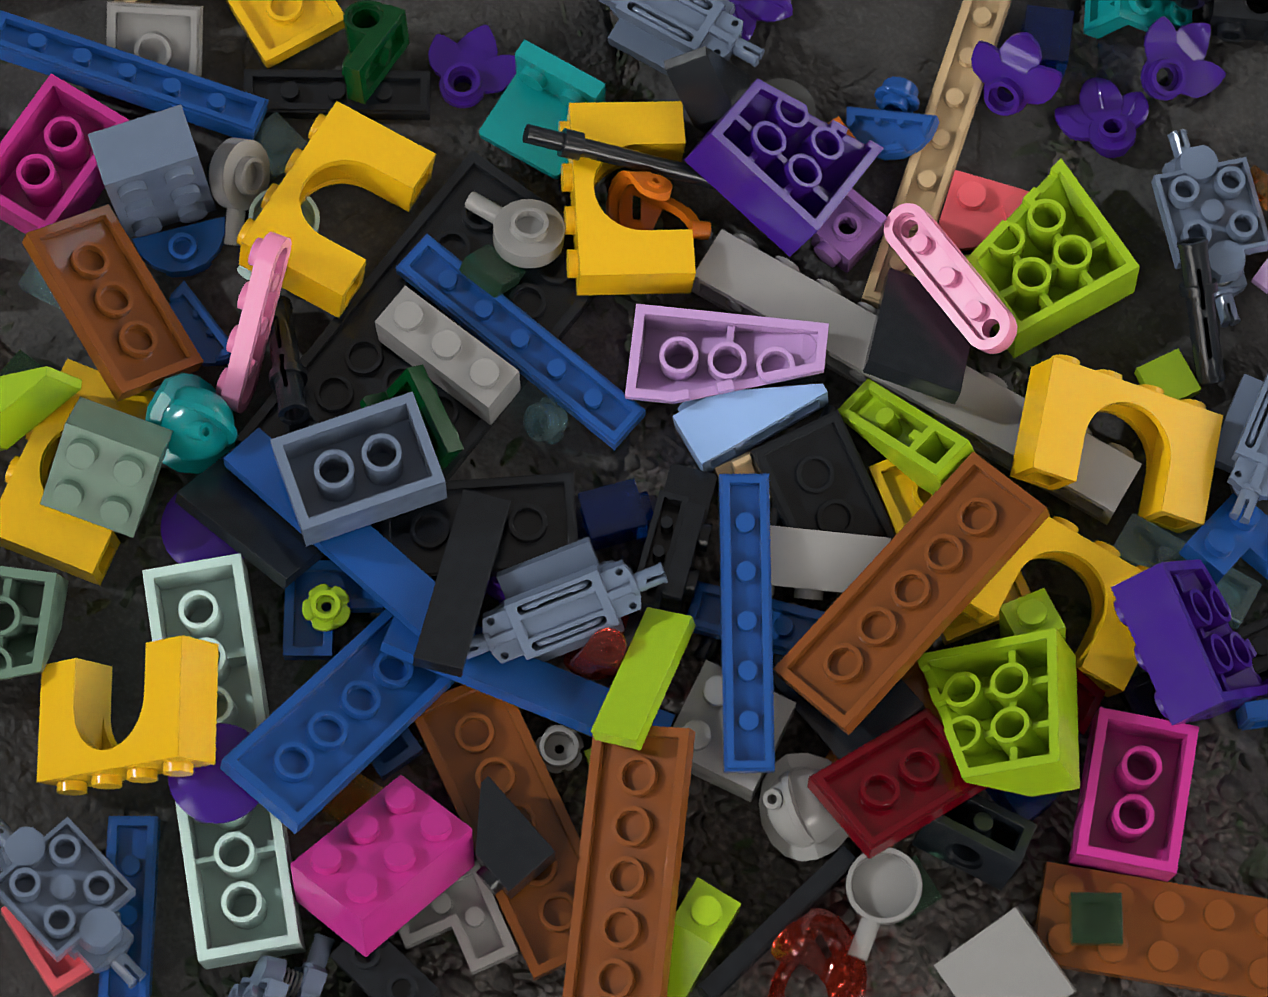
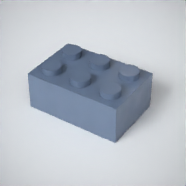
[88,105,217,238]
[270,391,447,547]

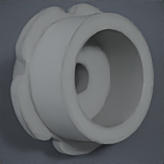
[535,725,583,774]

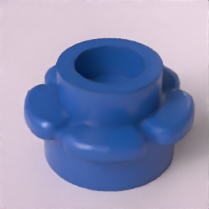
[874,77,920,113]

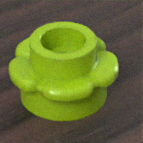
[302,584,351,632]

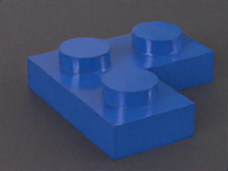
[1179,492,1268,585]
[283,560,384,660]

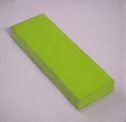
[591,607,696,750]

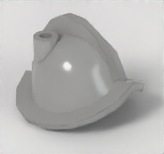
[759,753,849,862]

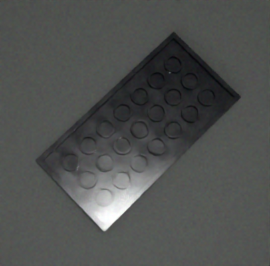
[236,150,597,534]

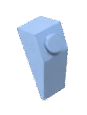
[673,383,828,473]

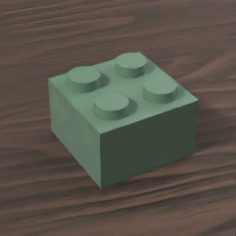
[40,397,173,538]

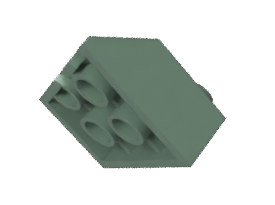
[0,566,69,681]

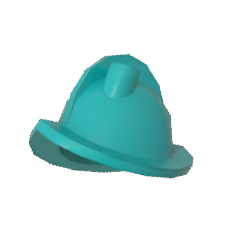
[145,373,238,474]

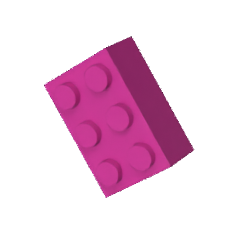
[0,73,129,234]
[1068,707,1199,882]
[290,775,475,957]

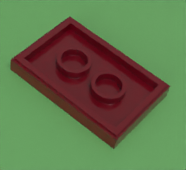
[807,707,988,859]

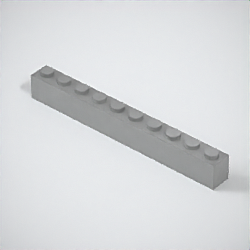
[692,229,1142,525]

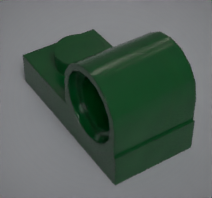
[342,0,410,104]

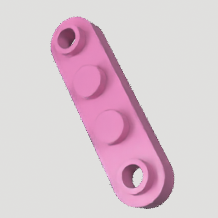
[884,203,1017,354]
[216,231,292,413]

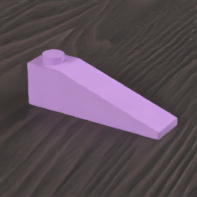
[625,304,829,404]

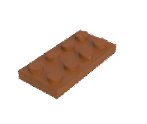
[22,204,204,402]

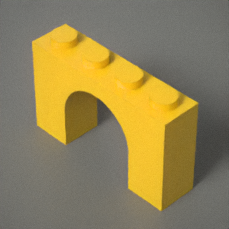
[236,101,436,318]
[558,101,696,296]
[1010,354,1223,533]
[0,358,155,586]
[961,516,1149,698]
[37,635,219,796]

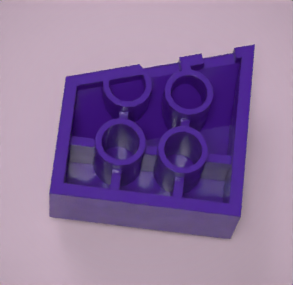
[684,78,884,257]
[1111,559,1268,726]

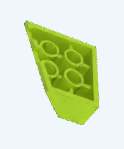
[967,158,1140,358]
[917,628,1080,797]

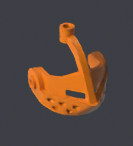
[606,170,711,240]

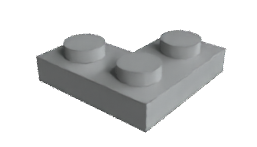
[398,860,519,975]

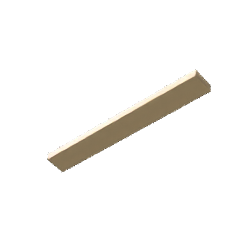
[861,0,1012,309]

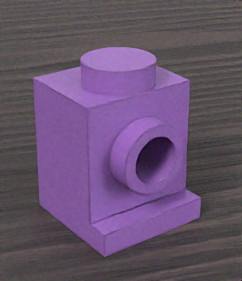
[811,189,887,273]

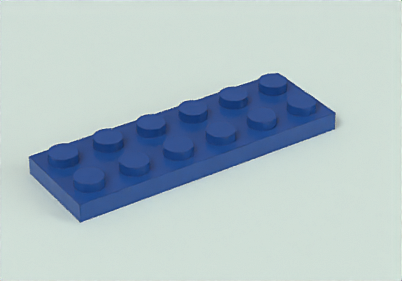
[220,609,483,834]

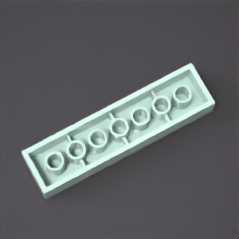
[142,553,306,970]

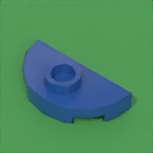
[846,107,940,161]
[132,216,226,277]
[169,281,231,366]

